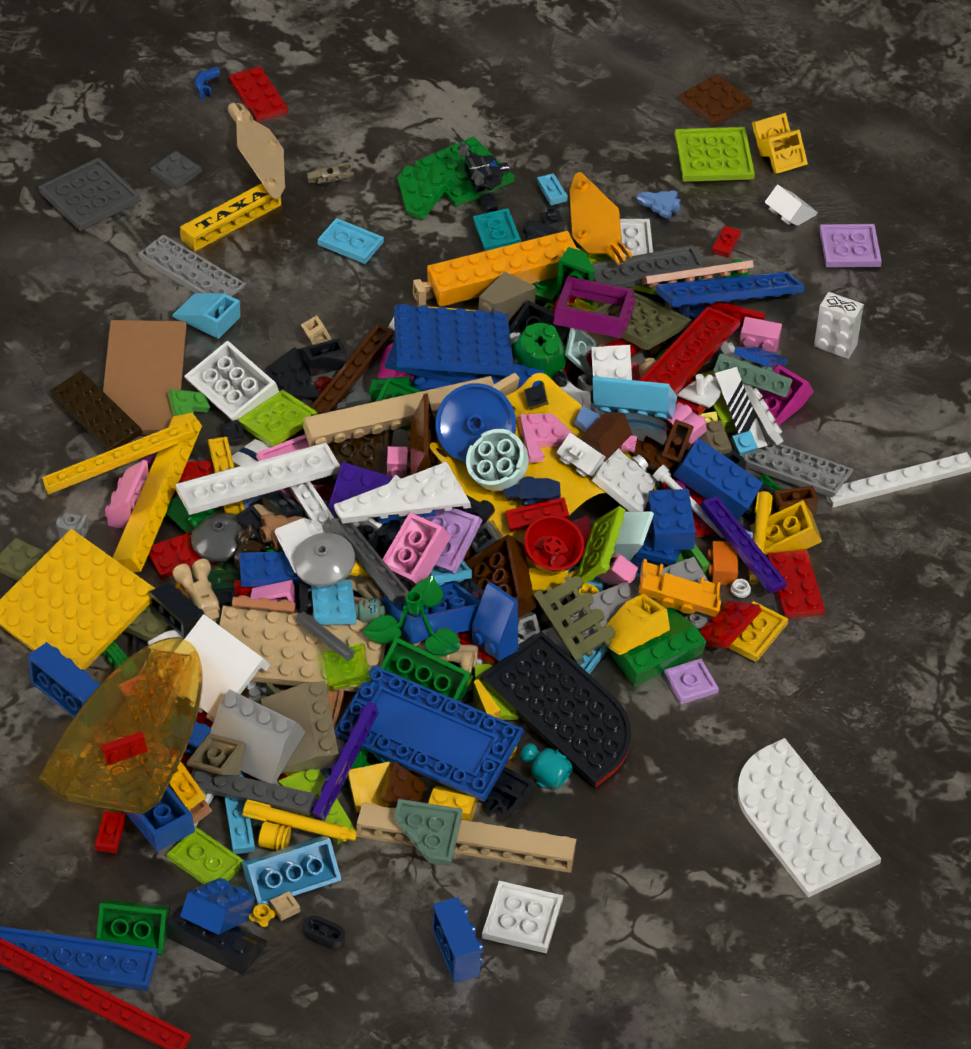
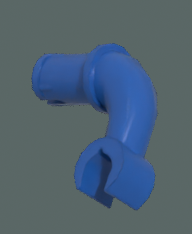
[194,66,220,100]

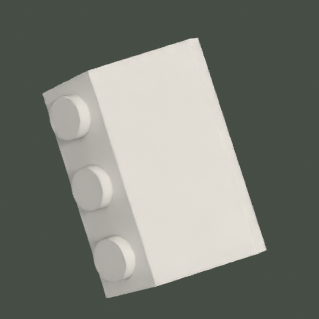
[274,518,325,573]

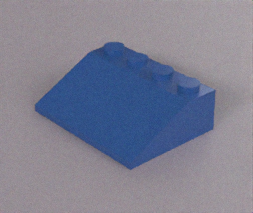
[382,582,481,643]

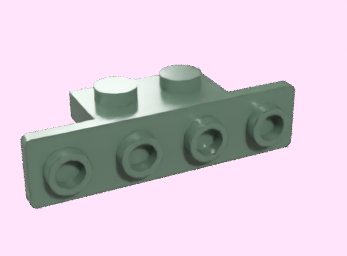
[714,354,792,397]

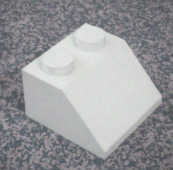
[765,184,818,226]

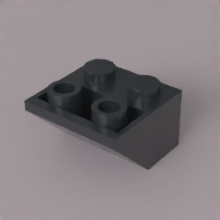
[297,338,346,377]

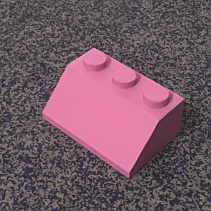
[105,460,148,529]
[383,513,451,586]

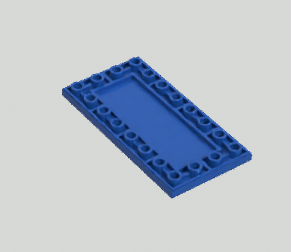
[334,665,524,802]

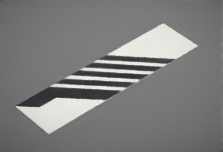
[715,367,767,448]

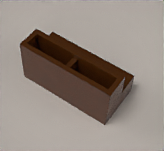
[579,412,632,462]

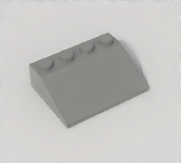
[210,689,306,784]

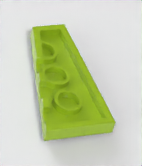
[278,769,356,844]

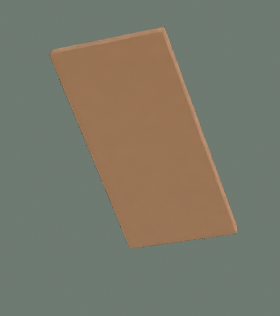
[103,320,187,435]

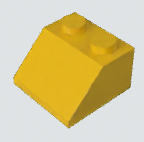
[428,785,478,821]

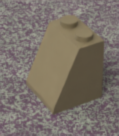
[479,271,536,325]

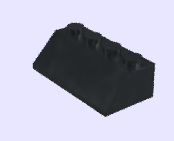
[167,906,268,976]

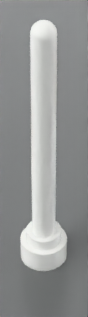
[653,465,725,538]

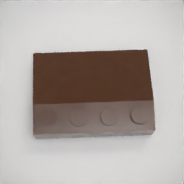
[407,393,437,476]
[464,534,536,618]

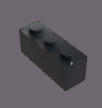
[149,582,205,639]

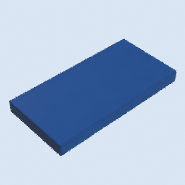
[733,346,788,367]

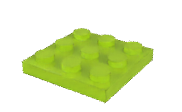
[237,390,318,447]

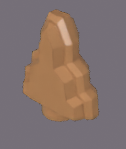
[259,513,306,551]

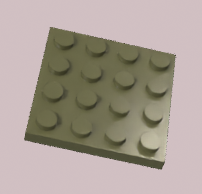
[592,293,692,350]

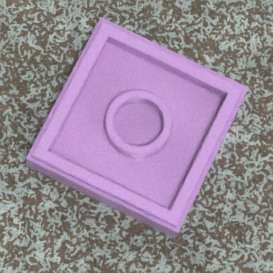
[663,659,719,705]

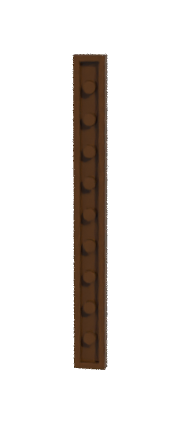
[282,324,394,443]

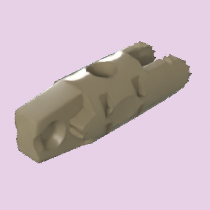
[307,162,354,184]

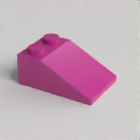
[758,365,814,425]

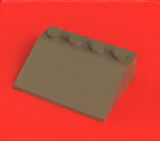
[261,681,339,773]

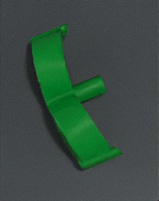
[760,474,784,491]

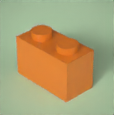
[708,541,738,585]

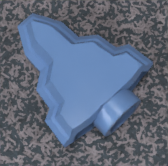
[636,190,681,219]

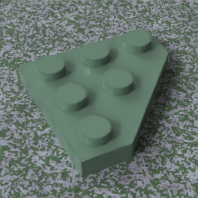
[394,799,463,866]

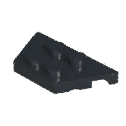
[266,347,320,402]

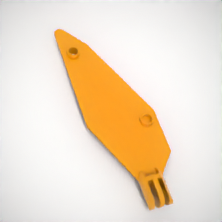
[569,172,632,265]

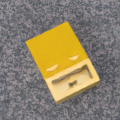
[603,594,670,655]

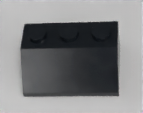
[509,300,570,346]

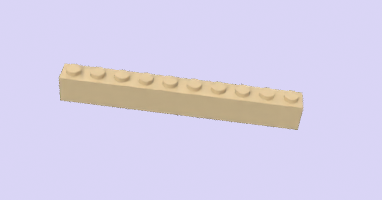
[303,376,494,447]
[357,803,576,873]

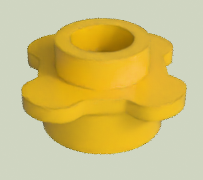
[249,904,275,927]

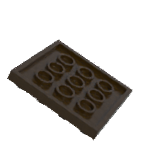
[309,414,389,485]

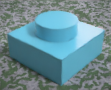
[732,430,758,456]

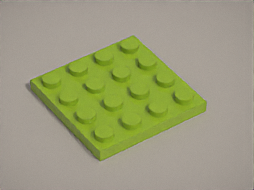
[674,127,755,182]

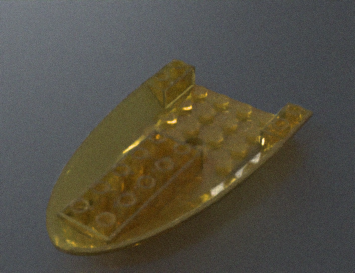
[38,637,203,815]

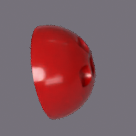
[524,515,584,573]

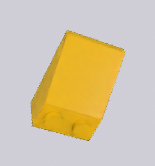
[750,500,822,556]

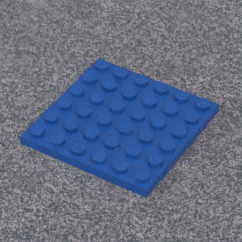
[394,304,514,376]

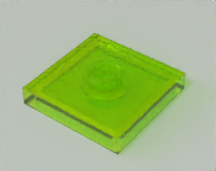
[323,643,371,690]

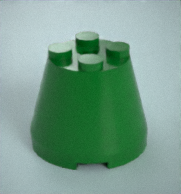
[511,323,567,385]

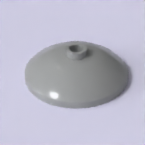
[293,533,355,587]

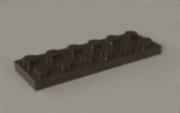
[49,371,143,451]

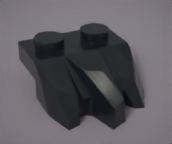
[478,767,536,817]

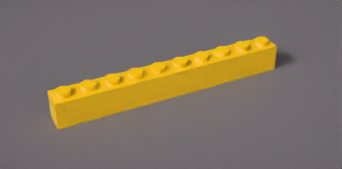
[113,413,202,573]

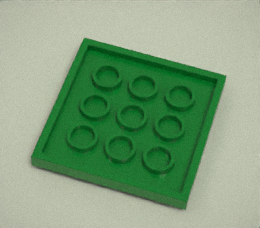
[415,136,515,208]

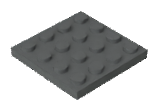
[38,157,141,231]

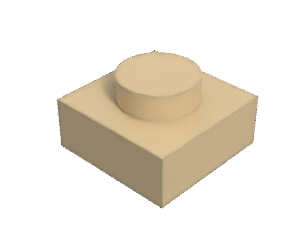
[270,891,300,921]

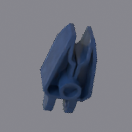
[503,477,561,506]

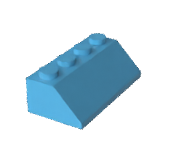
[241,836,342,905]

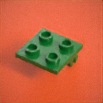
[166,495,219,533]

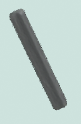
[296,612,355,661]

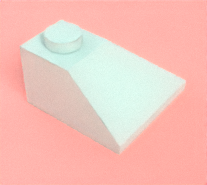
[565,328,597,374]

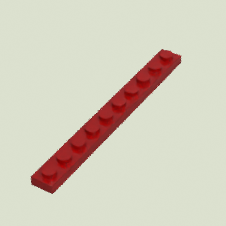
[0,938,192,1049]

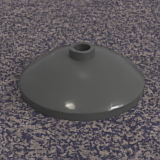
[191,513,251,561]

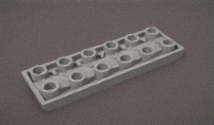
[138,235,246,297]
[734,438,853,497]

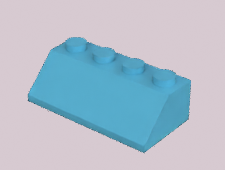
[593,376,677,420]

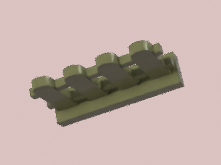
[533,575,615,665]

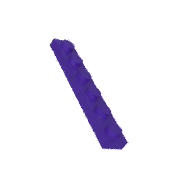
[700,496,787,594]
[312,701,379,821]

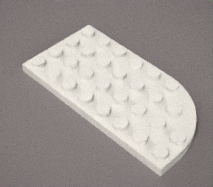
[738,738,881,898]

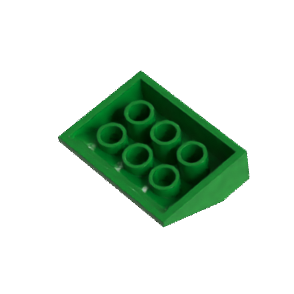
[607,608,707,687]

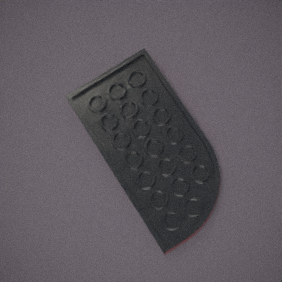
[480,631,631,788]

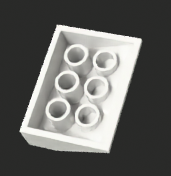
[184,340,279,421]

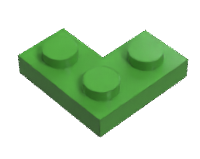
[168,389,210,416]

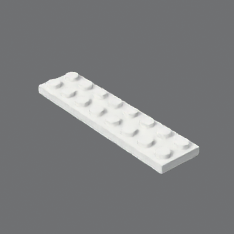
[176,443,341,515]

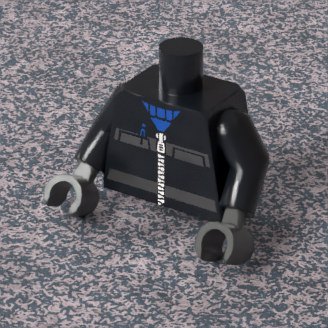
[457,142,510,193]

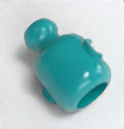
[520,743,572,790]

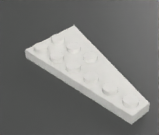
[334,462,471,524]

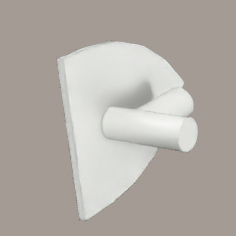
[677,374,722,408]

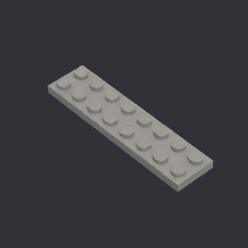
[564,557,709,644]

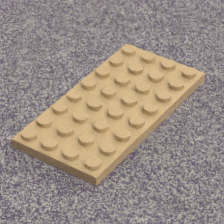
[219,606,386,692]

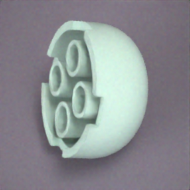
[466,429,529,491]

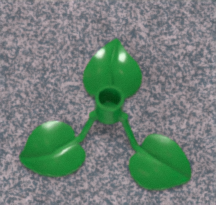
[362,575,460,656]

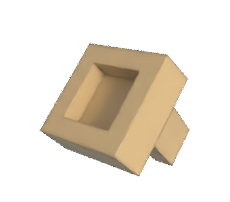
[413,279,433,306]

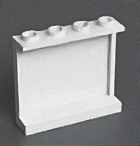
[158,614,271,722]

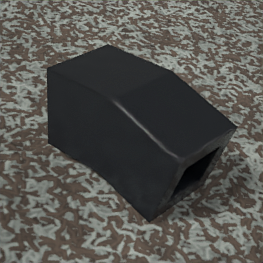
[480,193,498,213]

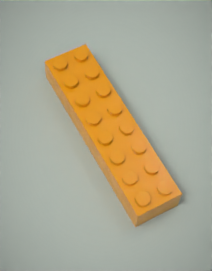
[427,231,577,307]

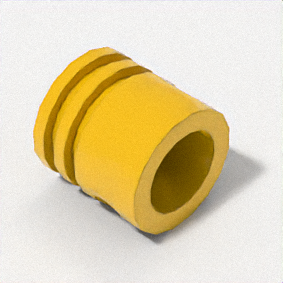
[258,821,291,851]

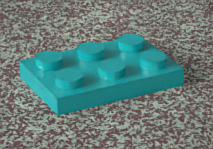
[473,208,521,251]

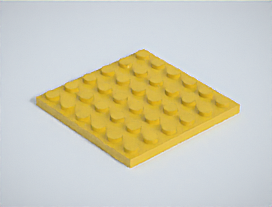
[0,529,155,670]

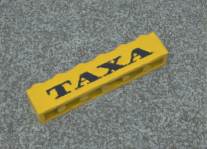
[180,183,281,252]

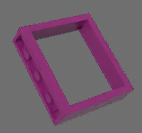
[553,276,636,338]

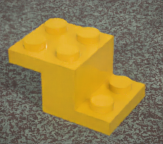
[752,113,808,174]

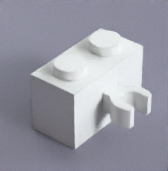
[556,433,606,477]

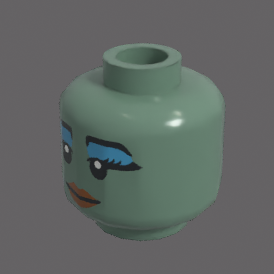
[355,598,385,623]

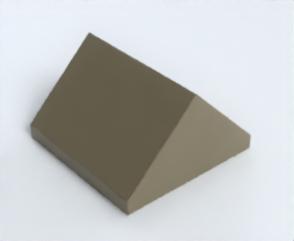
[187,734,245,775]

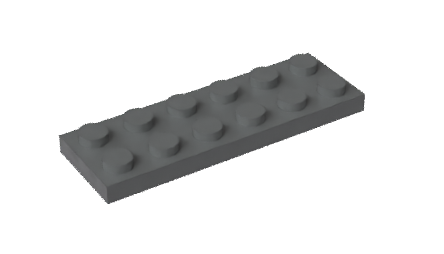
[592,245,705,288]

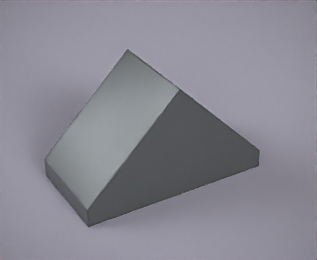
[471,520,503,553]

